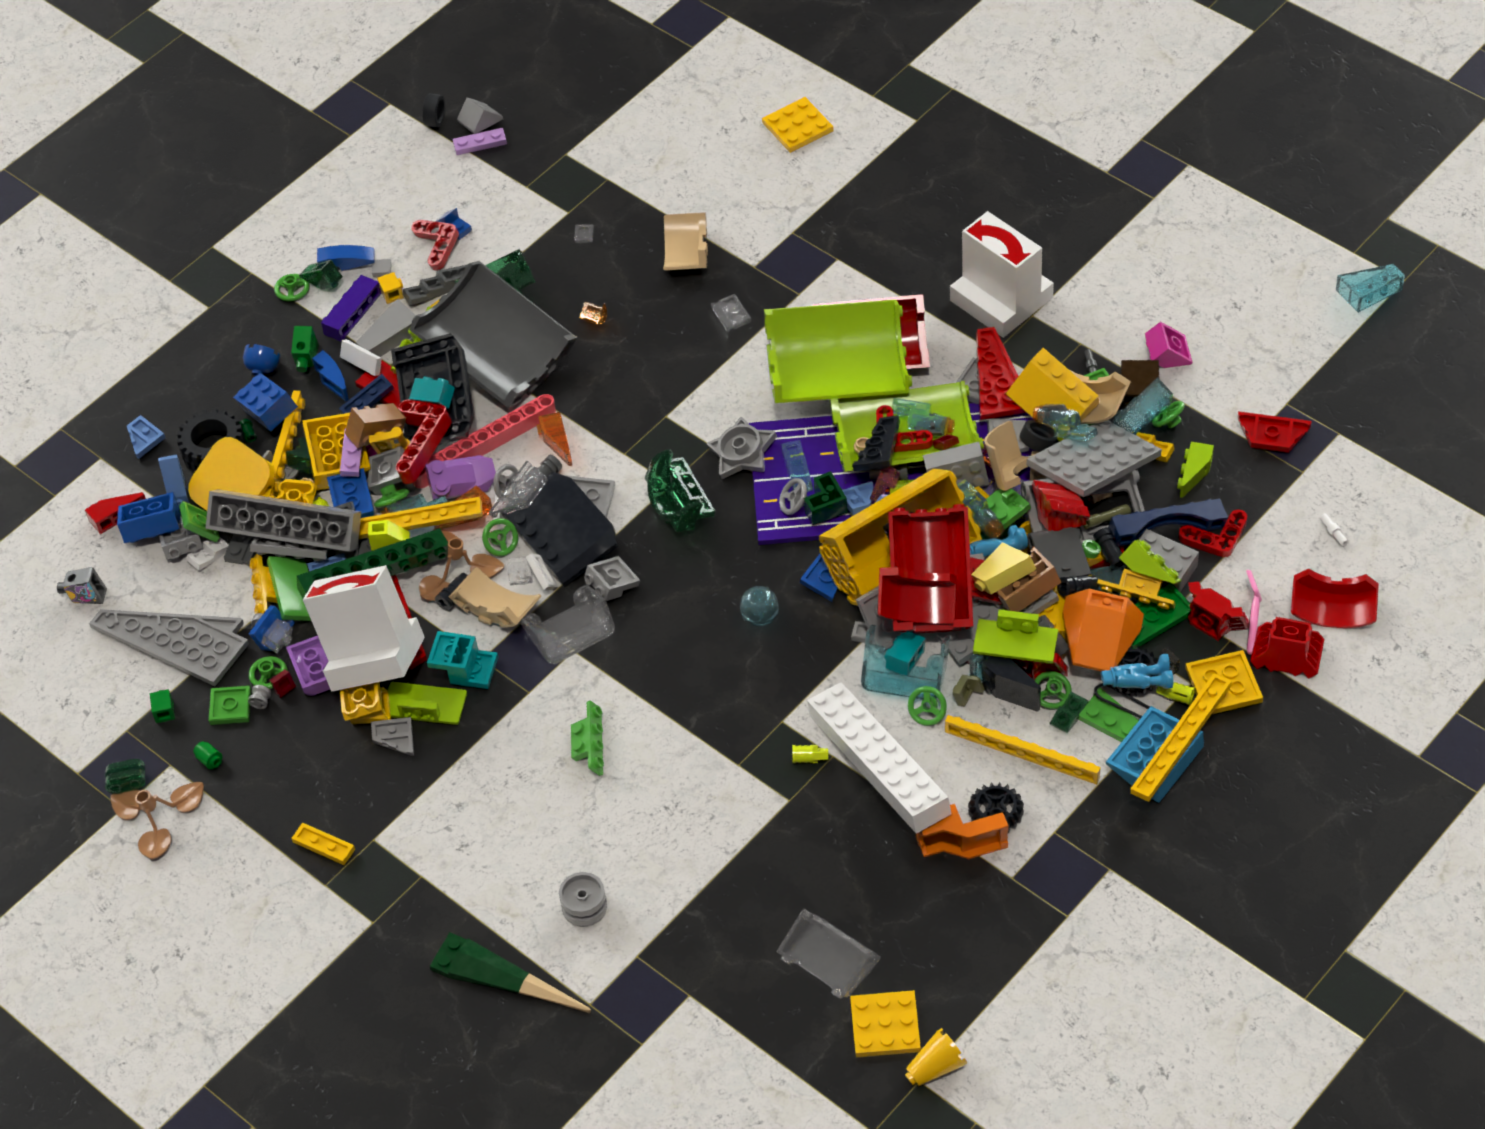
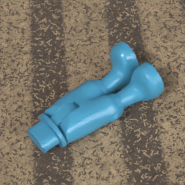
[970,525,1028,557]
[1101,654,1174,689]

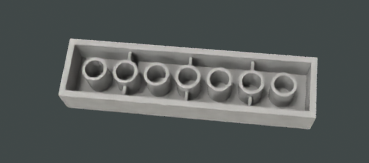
[206,489,361,552]

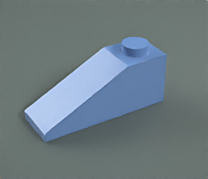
[158,455,190,508]

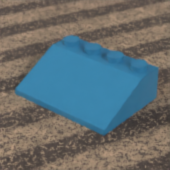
[1106,706,1204,803]

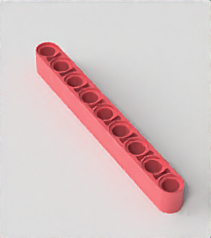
[413,394,556,488]

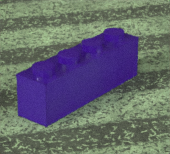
[321,275,382,342]

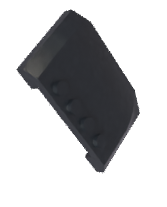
[391,333,474,445]
[501,472,618,588]

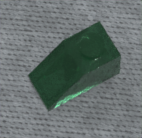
[299,260,343,290]

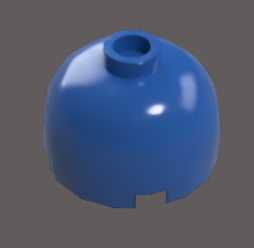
[243,344,281,376]

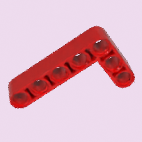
[395,400,452,484]

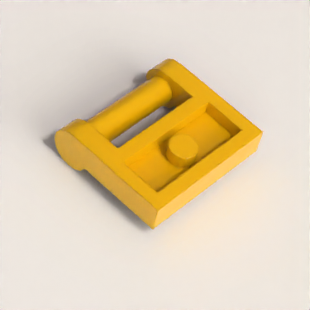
[369,427,410,454]

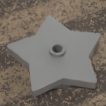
[707,417,777,479]

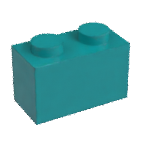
[409,376,455,409]
[884,631,926,677]

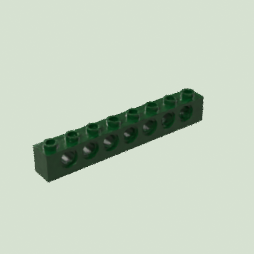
[297,528,448,598]

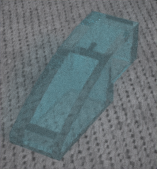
[781,440,813,492]

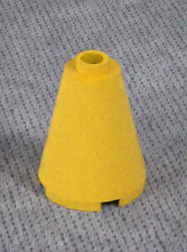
[905,1028,967,1086]

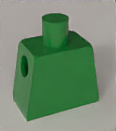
[291,326,319,372]

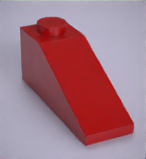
[85,492,146,535]

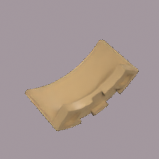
[663,212,708,270]
[1070,370,1131,424]
[984,421,1029,491]
[449,568,541,628]

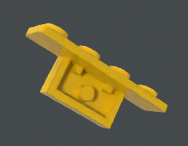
[250,554,278,614]
[1097,569,1176,610]

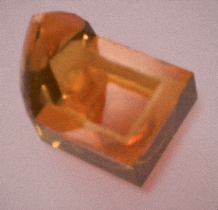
[579,302,607,325]

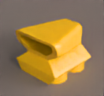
[276,479,318,504]
[340,682,391,724]

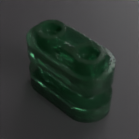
[105,759,145,794]

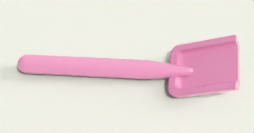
[1246,570,1262,655]

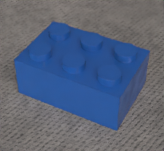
[233,373,298,431]
[117,492,180,543]

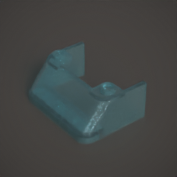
[861,625,950,699]

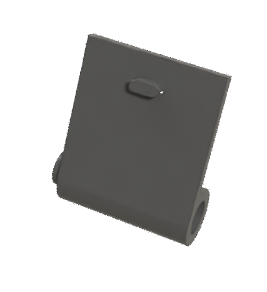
[1027,527,1091,578]

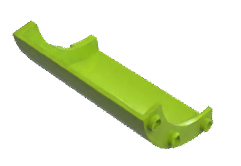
[764,300,912,403]
[829,381,984,472]

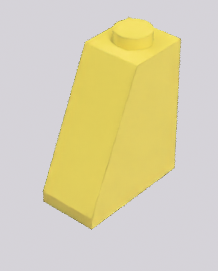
[971,542,1036,594]

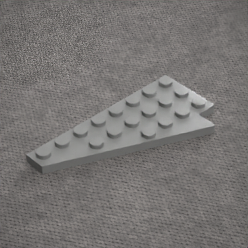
[89,609,249,686]

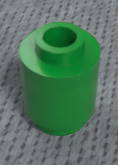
[193,741,223,769]

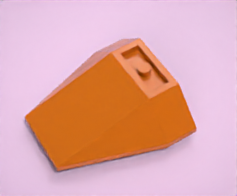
[1062,589,1144,672]

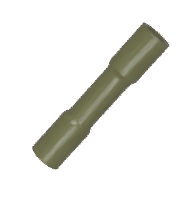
[1083,504,1131,529]

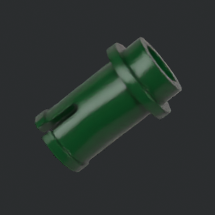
[240,419,257,443]

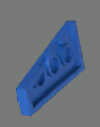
[800,554,838,602]

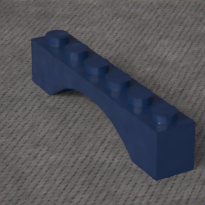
[1108,499,1228,546]

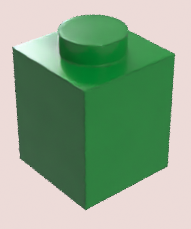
[149,689,175,723]

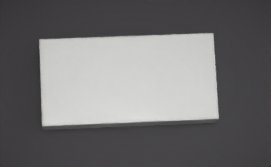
[525,554,558,591]

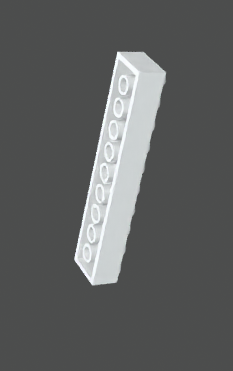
[807,682,951,834]

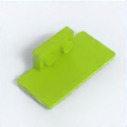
[973,609,1058,663]
[388,682,467,725]

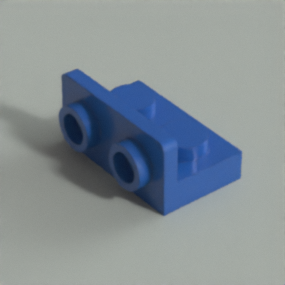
[249,605,295,651]

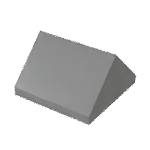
[457,97,503,134]

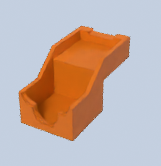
[916,804,1008,859]

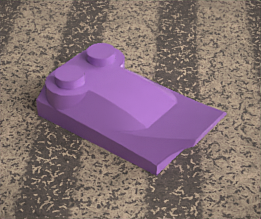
[425,455,496,502]
[286,636,330,696]

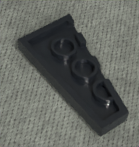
[852,415,900,471]

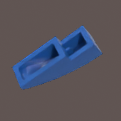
[317,245,375,271]
[312,350,349,401]

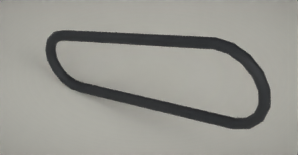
[1094,683,1150,718]

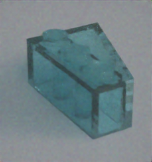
[1336,264,1405,313]
[1114,377,1173,435]

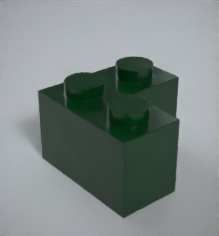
[804,471,848,526]

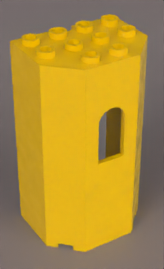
[819,469,982,606]

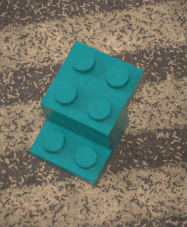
[427,631,498,689]

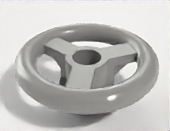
[493,464,521,502]
[779,478,807,515]

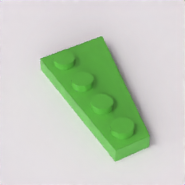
[1078,688,1139,742]

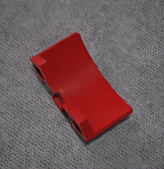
[878,567,957,624]
[1291,569,1379,628]

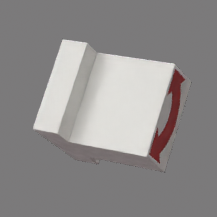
[950,211,1054,338]
[303,565,425,692]

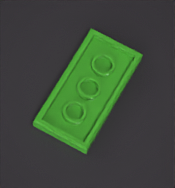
[267,556,311,621]

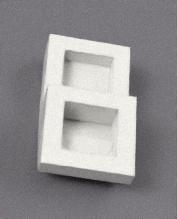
[187,538,229,571]

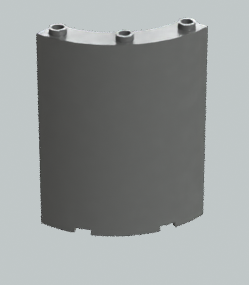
[409,261,577,408]

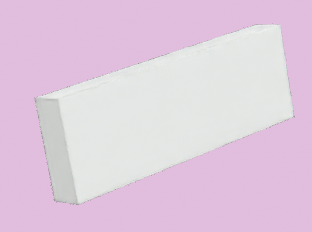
[340,339,382,376]

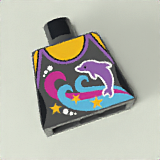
[57,567,107,604]

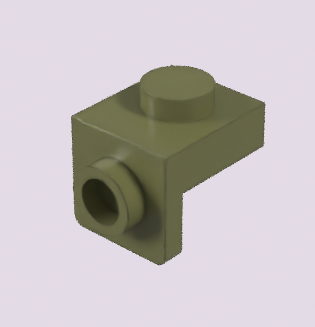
[952,675,985,707]

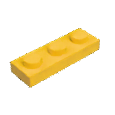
[291,822,355,865]

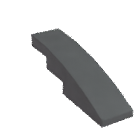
[402,264,468,305]

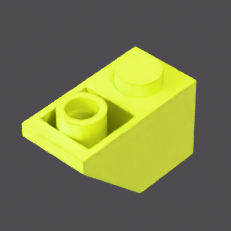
[368,520,410,551]

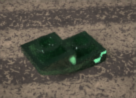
[1050,692,1089,733]

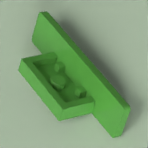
[571,700,604,776]

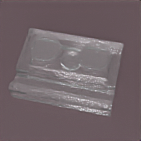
[711,294,751,332]

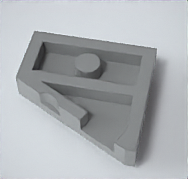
[371,717,414,756]

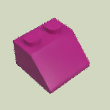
[1145,321,1193,368]

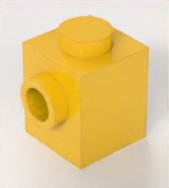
[377,272,404,304]

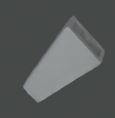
[356,299,416,357]

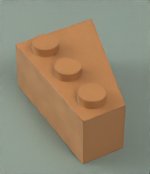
[345,403,406,448]
[996,547,1061,612]

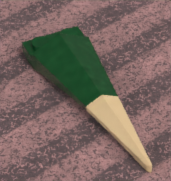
[430,932,591,1013]

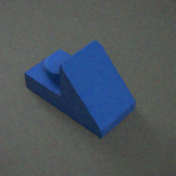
[436,208,472,240]

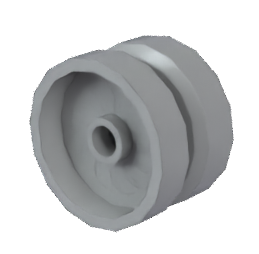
[559,872,607,927]

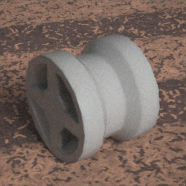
[248,685,272,709]

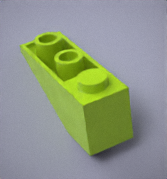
[1177,442,1214,498]
[1119,540,1182,584]

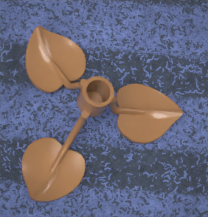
[419,526,505,601]
[111,782,204,859]

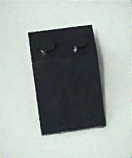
[982,656,1041,712]

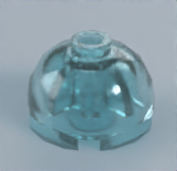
[740,586,779,625]

